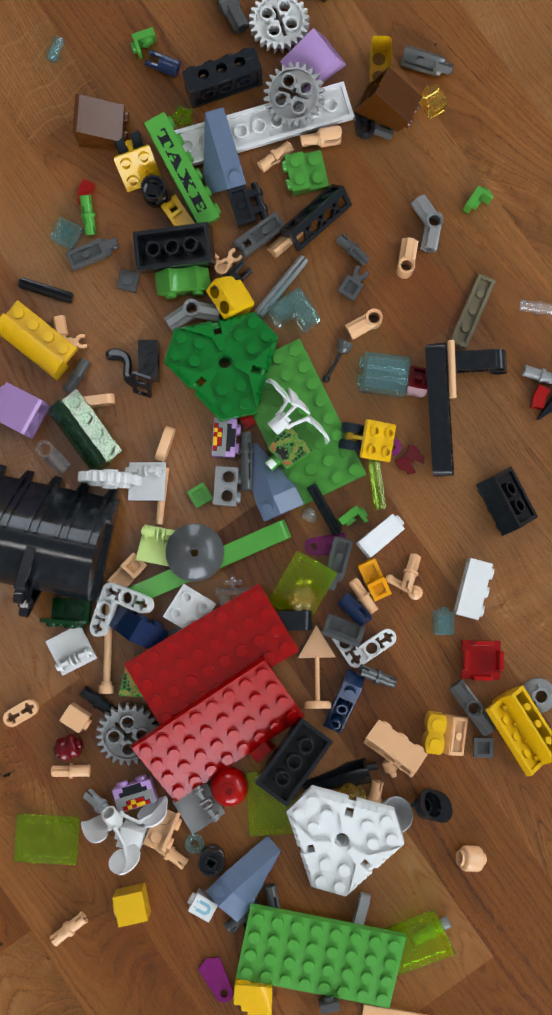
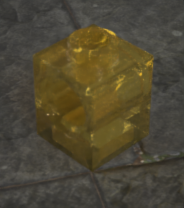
[420,83,449,119]

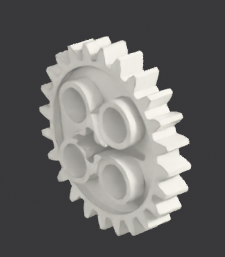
[249,0,309,53]
[78,469,142,489]

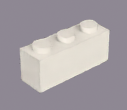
[453,558,494,620]

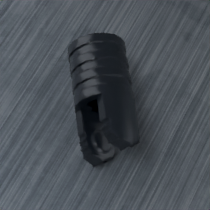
[223,258,253,282]

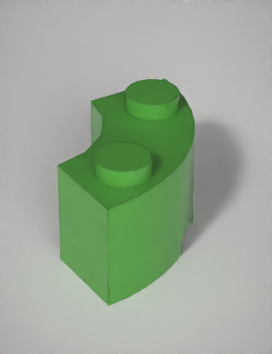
[155,265,211,299]

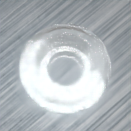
[301,506,319,523]

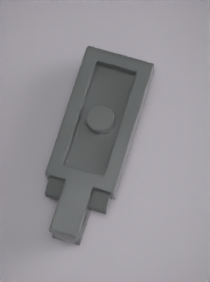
[400,44,454,76]
[66,238,120,272]
[325,536,353,591]

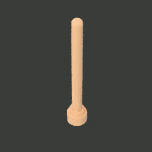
[98,604,114,694]

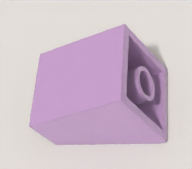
[280,28,347,92]
[0,382,51,440]

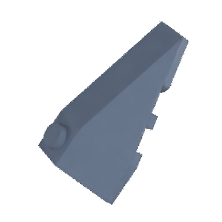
[252,442,304,522]
[206,835,281,922]

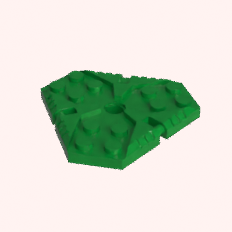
[164,312,278,422]

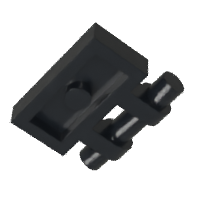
[227,182,268,227]

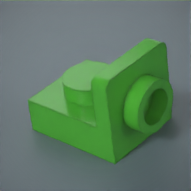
[130,27,157,60]
[462,186,494,214]
[337,505,368,526]

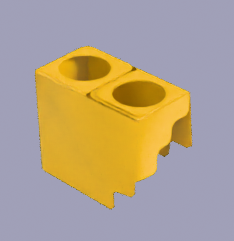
[369,36,392,83]
[206,276,254,320]
[233,978,272,1015]

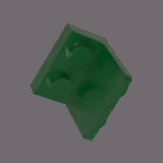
[40,598,92,629]

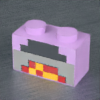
[212,417,241,459]
[112,774,158,812]

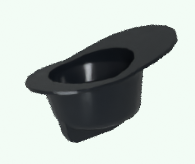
[411,788,453,823]

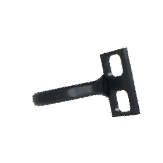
[106,348,152,398]

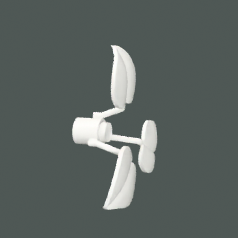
[265,378,330,444]
[81,796,168,875]

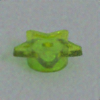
[170,105,193,129]

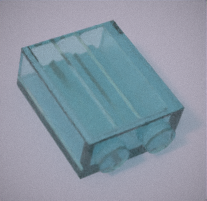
[356,351,411,398]

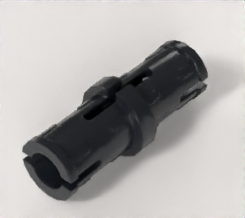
[79,685,117,714]

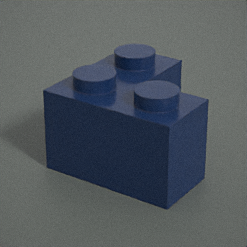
[109,605,168,649]

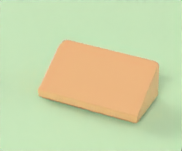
[267,232,303,258]
[442,714,468,756]

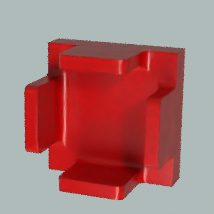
[460,639,504,681]

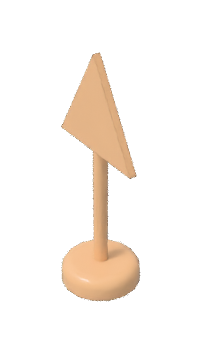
[298,625,336,709]

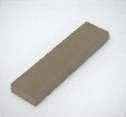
[450,274,496,350]

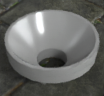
[523,677,552,713]
[382,796,413,833]

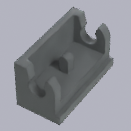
[321,613,365,648]

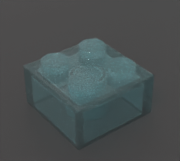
[50,217,84,250]

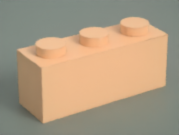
[364,720,428,777]

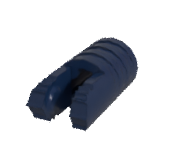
[144,49,181,78]
[337,593,372,627]

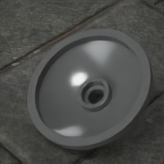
[166,523,224,582]

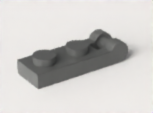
[233,212,285,259]

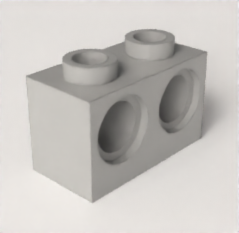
[213,466,241,507]

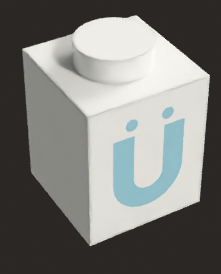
[187,888,217,923]

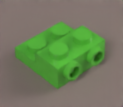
[281,150,329,197]

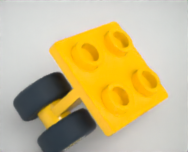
[114,130,162,192]
[338,419,396,462]

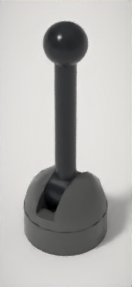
[323,338,353,382]

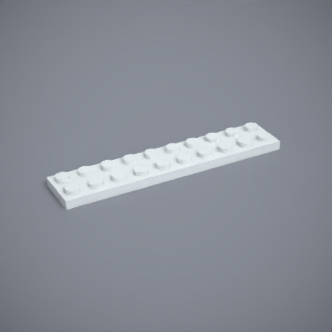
[174,81,354,166]

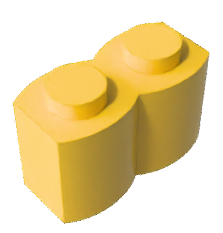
[422,711,447,755]

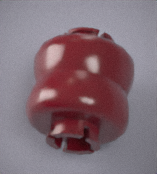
[53,734,84,761]

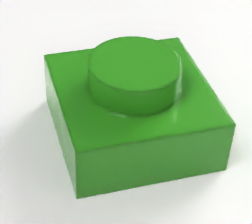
[187,482,213,509]

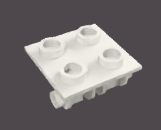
[125,462,166,501]
[163,584,216,629]
[45,628,97,676]

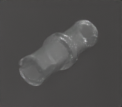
[519,299,552,316]

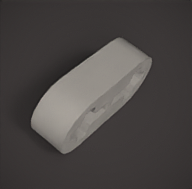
[352,892,371,925]

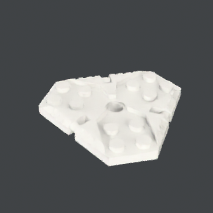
[286,785,404,896]

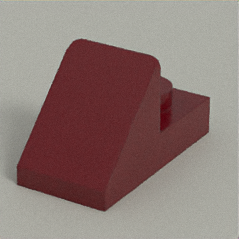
[405,365,427,397]

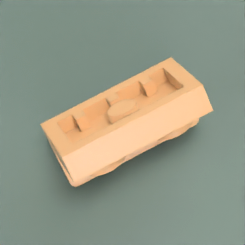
[143,810,182,853]

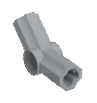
[411,194,443,253]
[164,299,221,332]

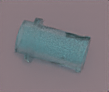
[46,36,65,63]

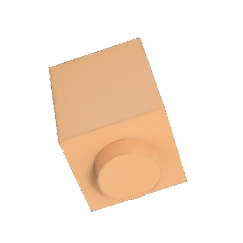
[59,702,93,733]

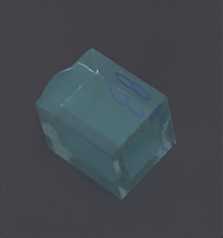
[432,607,455,635]

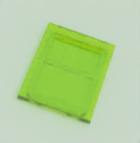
[269,550,338,617]
[246,772,294,836]
[14,814,80,865]
[384,910,456,975]

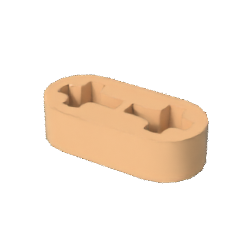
[78,394,116,409]
[155,426,176,462]
[3,699,39,727]

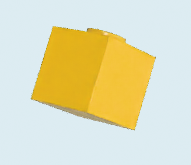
[112,883,151,927]

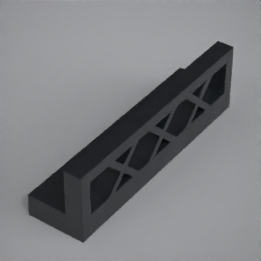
[279,184,352,251]

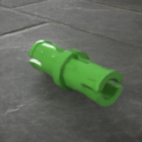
[79,195,97,235]

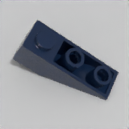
[323,669,364,733]

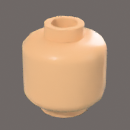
[456,845,487,872]

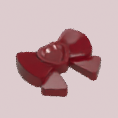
[395,445,424,474]

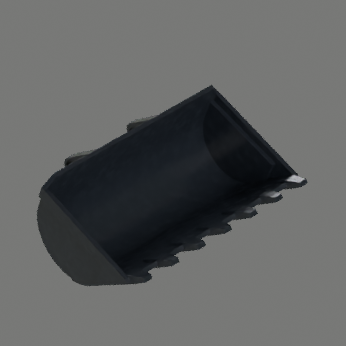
[0,464,120,618]

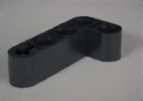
[455,349,508,375]

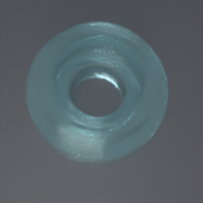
[185,834,204,854]

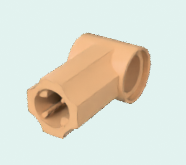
[396,237,418,279]
[345,308,383,340]

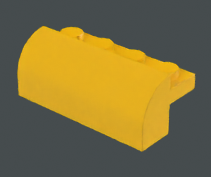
[0,300,78,381]
[485,685,552,777]

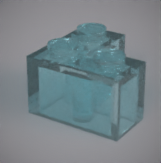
[268,287,321,333]

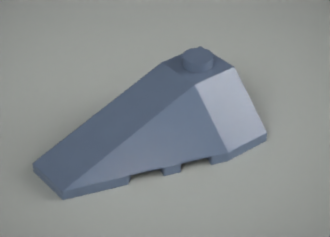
[203,107,246,194]

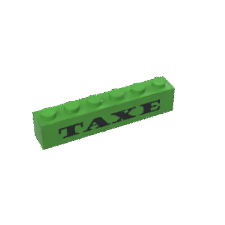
[144,112,221,224]

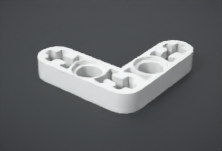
[89,582,154,637]
[332,629,396,668]

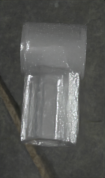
[36,440,72,476]

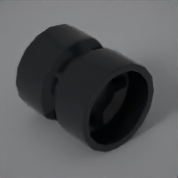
[141,175,168,208]
[198,844,225,876]

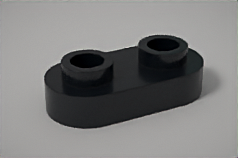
[353,107,375,139]

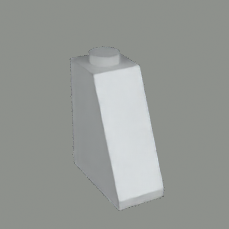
[356,514,405,558]

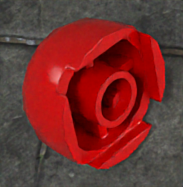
[210,766,249,807]

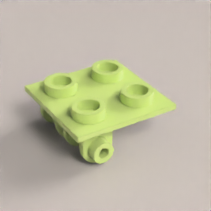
[136,525,176,567]

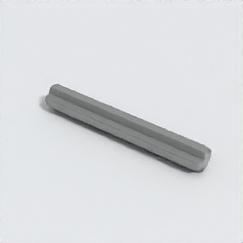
[255,255,308,318]

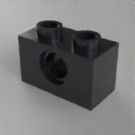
[138,340,160,382]

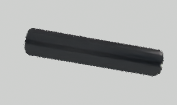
[18,277,74,303]
[307,483,342,535]

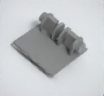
[172,782,225,834]

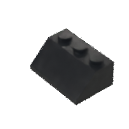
[476,466,538,536]

